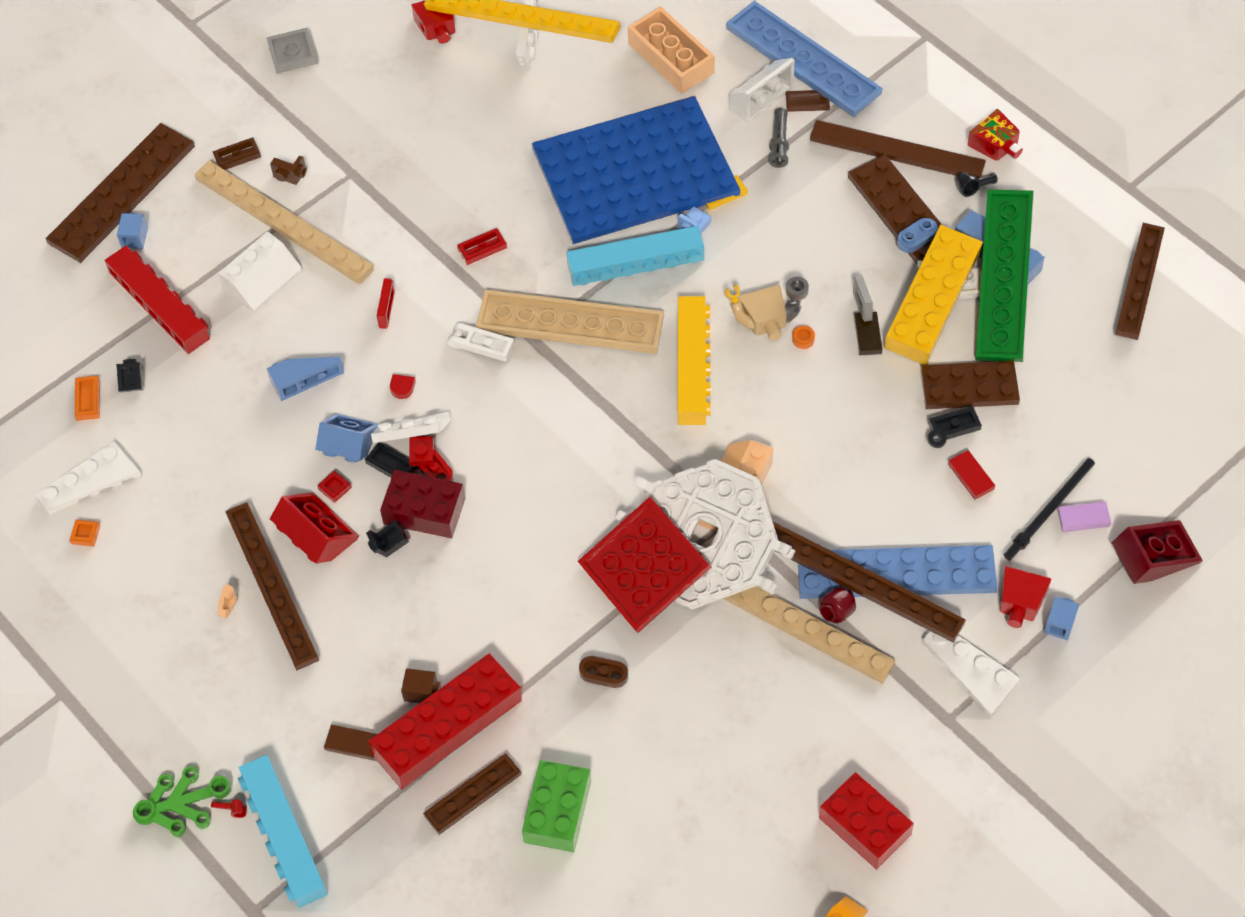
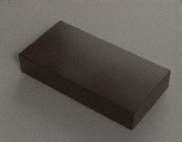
[854,312,883,356]

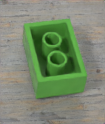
[522,760,591,853]

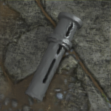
[769,108,789,168]

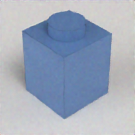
[117,213,148,249]
[1044,597,1079,641]

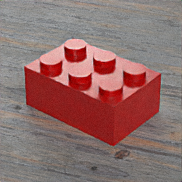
[819,772,914,870]

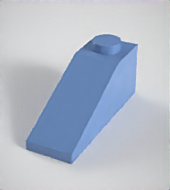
[267,357,344,401]

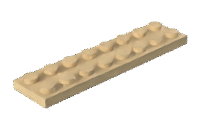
[476,290,664,354]

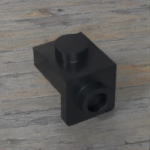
[366,520,409,557]

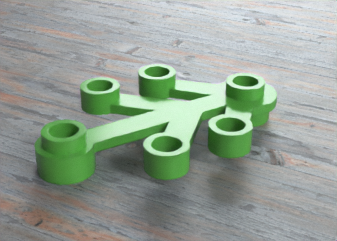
[133,766,231,837]

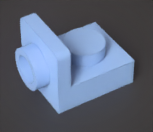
[678,206,711,234]

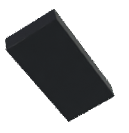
[365,442,417,478]

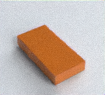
[75,375,100,421]

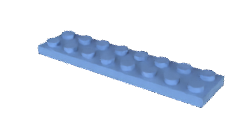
[726,0,883,117]
[798,545,998,599]

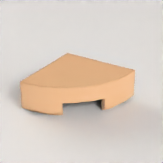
[218,584,237,618]

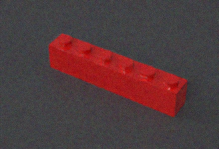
[104,245,210,354]

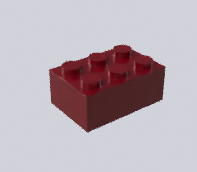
[380,470,465,539]

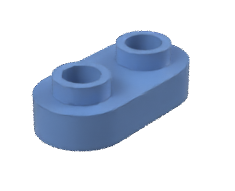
[897,218,938,253]

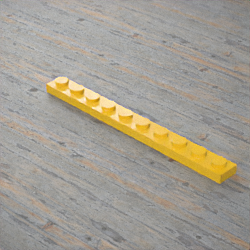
[424,0,621,43]

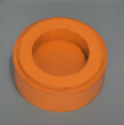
[792,325,815,349]

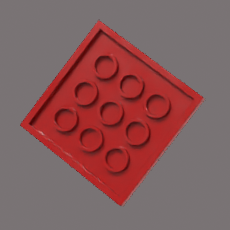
[577,497,712,633]

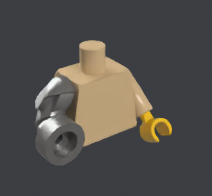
[724,277,809,340]

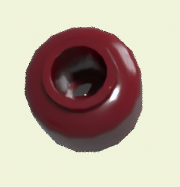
[819,587,856,624]

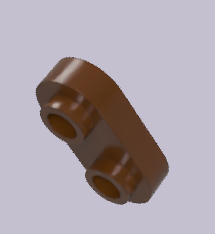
[579,656,628,688]

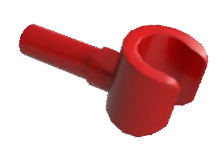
[211,799,246,818]

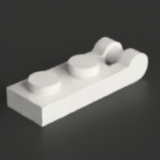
[447,323,515,362]

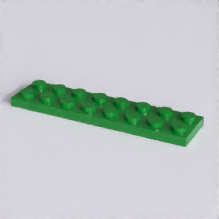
[976,190,1034,362]

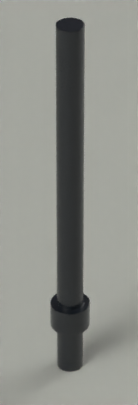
[1003,458,1095,561]

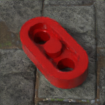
[417,449,453,482]

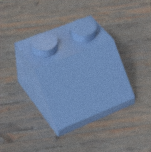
[315,413,380,462]

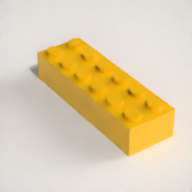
[884,225,983,365]

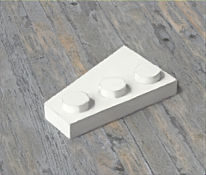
[371,411,451,443]

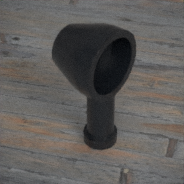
[956,172,998,197]

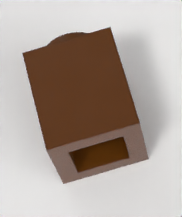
[401,668,441,703]

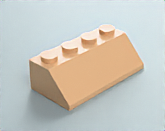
[698,440,773,532]

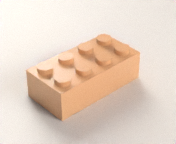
[628,6,715,94]

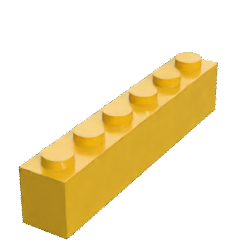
[678,296,711,425]

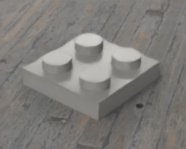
[266,28,318,74]

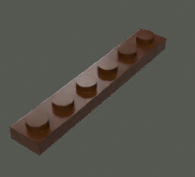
[1115,222,1165,340]

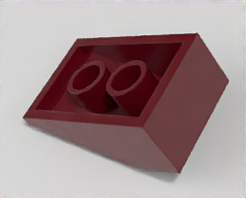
[1111,520,1203,584]

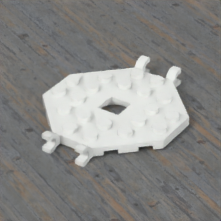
[615,459,796,610]

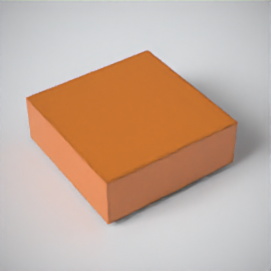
[69,519,100,547]

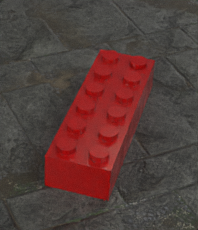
[368,653,522,790]

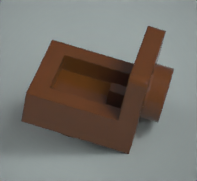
[270,155,307,185]

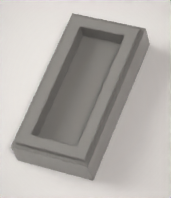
[853,275,873,322]

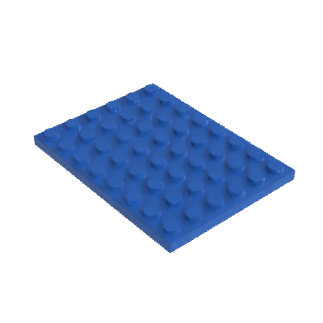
[532,96,740,244]

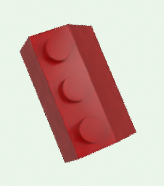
[270,492,359,564]

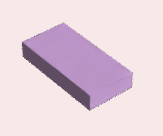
[1057,502,1111,532]

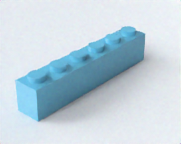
[566,226,704,286]
[238,755,328,908]

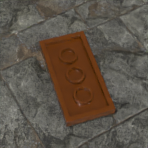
[920,361,1020,409]

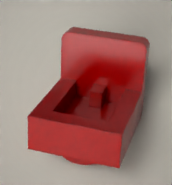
[409,435,435,466]

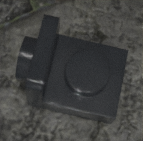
[116,359,144,393]

